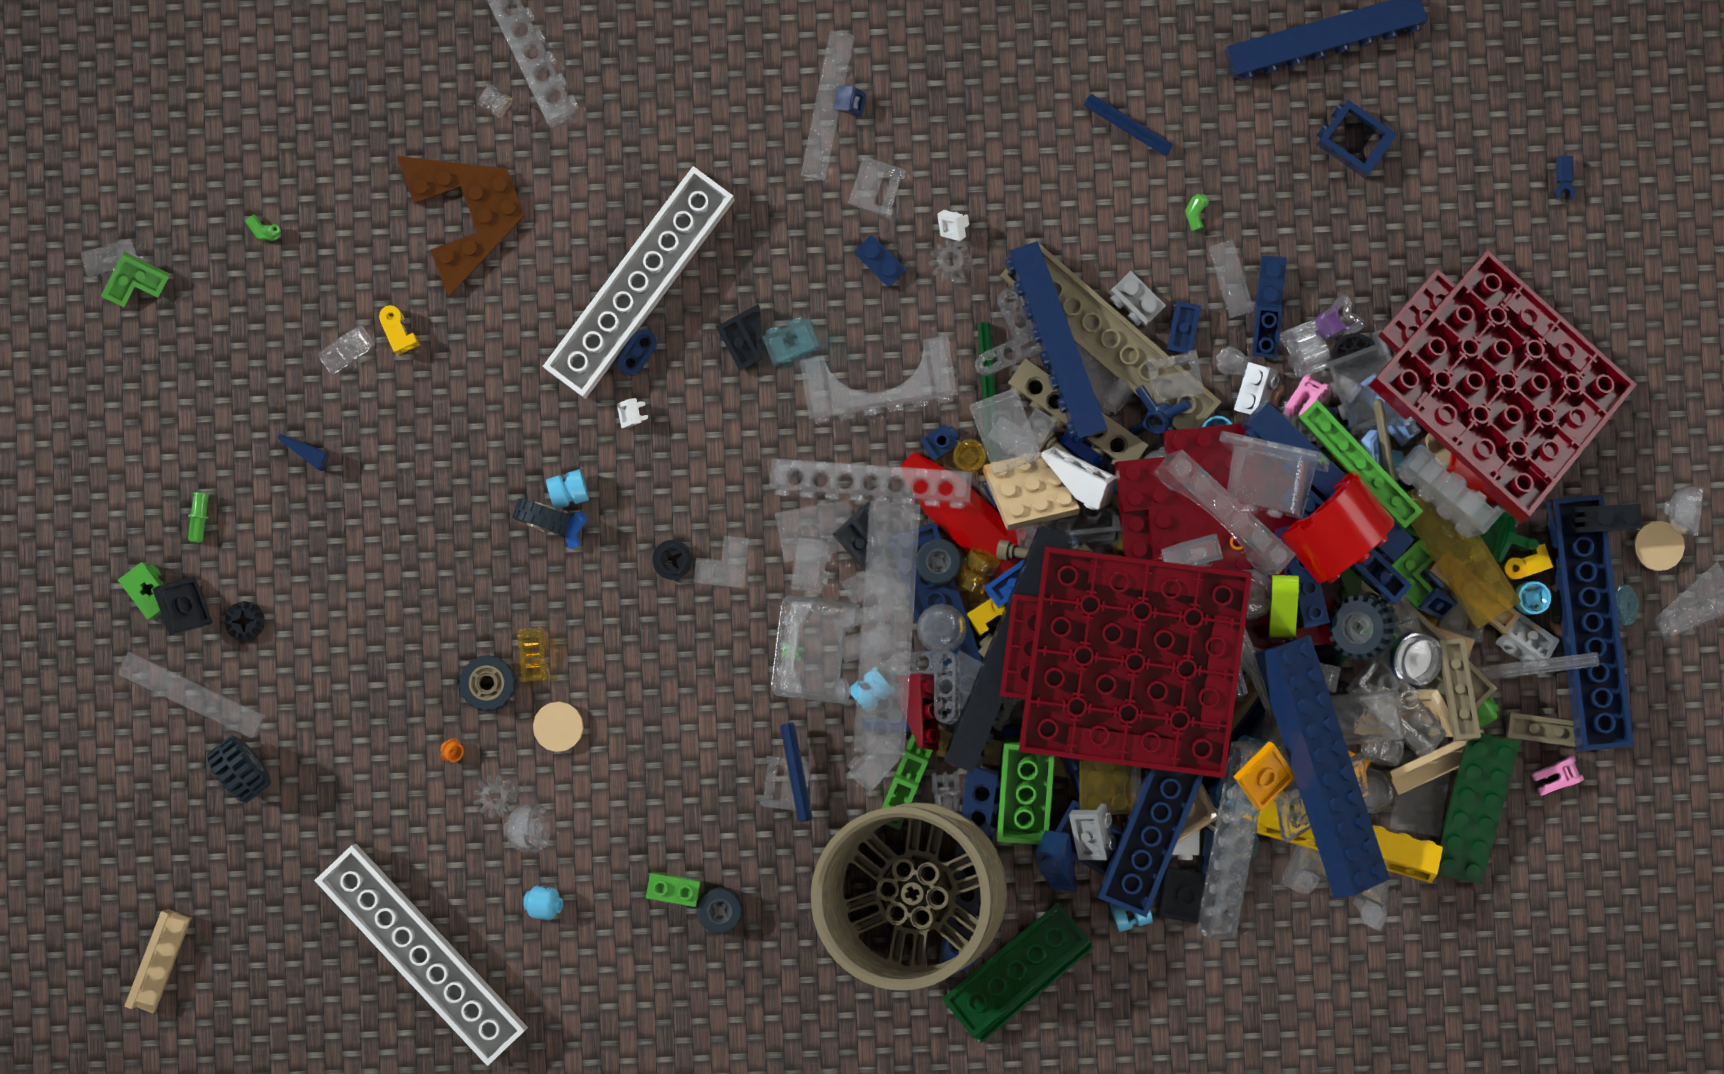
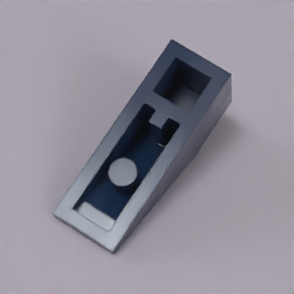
[1036,830,1077,892]

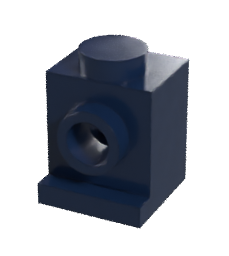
[920,424,960,462]

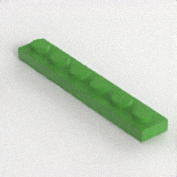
[1298,400,1423,529]

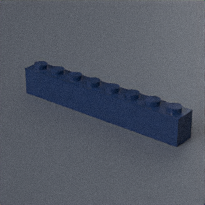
[1225,0,1428,81]
[1005,241,1107,442]
[1241,402,1414,563]

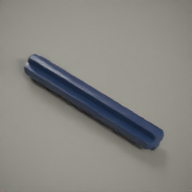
[1084,94,1173,156]
[780,723,813,822]

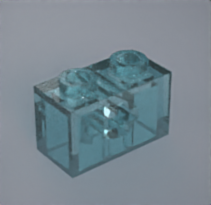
[762,317,820,367]

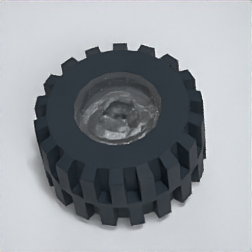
[1328,593,1399,659]
[207,735,271,803]

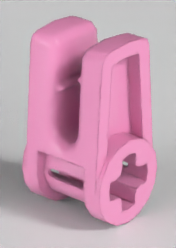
[1285,374,1330,417]
[1530,756,1584,796]

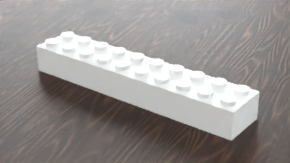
[542,166,735,399]
[314,844,528,1066]

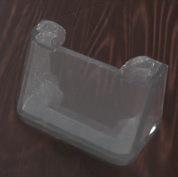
[772,595,860,704]
[1279,845,1389,931]

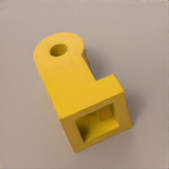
[379,305,420,355]
[1501,544,1553,580]
[967,599,1006,637]

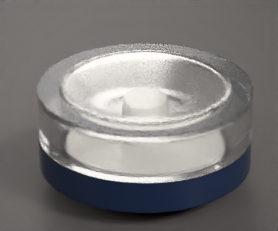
[1390,632,1443,686]

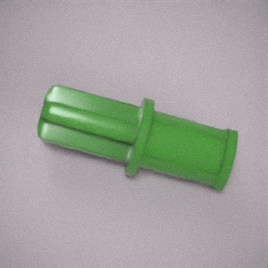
[188,492,209,543]

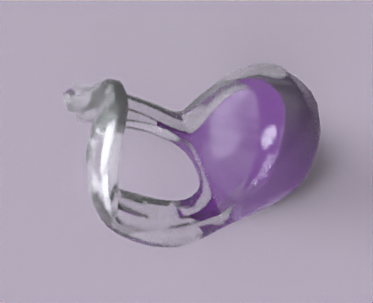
[1314,294,1365,340]

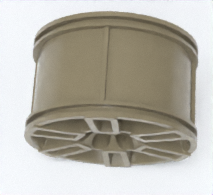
[811,802,1007,990]

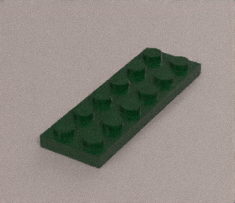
[1437,732,1520,884]
[942,902,1091,1039]

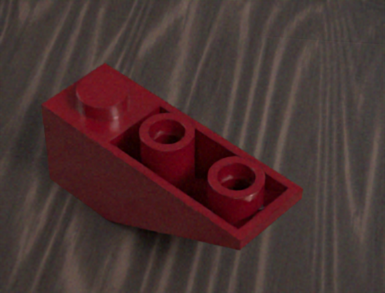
[897,673,939,751]

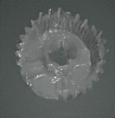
[1280,320,1330,378]

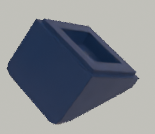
[834,85,866,117]

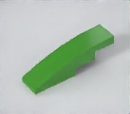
[881,733,939,830]

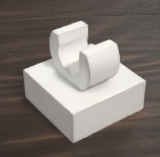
[937,210,969,241]
[617,398,648,428]

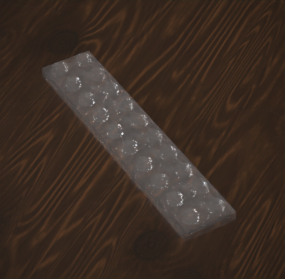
[853,500,920,756]

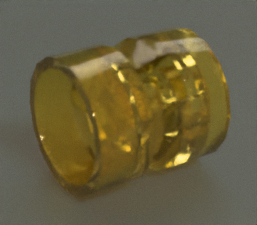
[953,439,986,475]
[955,547,1000,594]

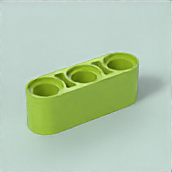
[1269,575,1299,639]

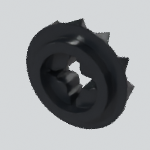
[652,540,693,580]
[224,601,265,641]

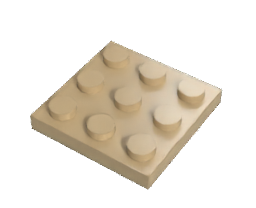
[983,452,1080,531]

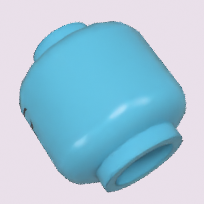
[523,886,563,921]

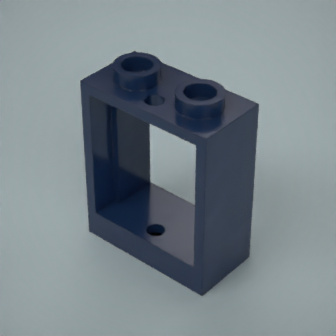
[1316,100,1397,179]

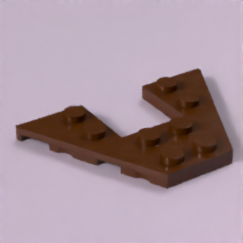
[397,156,525,297]

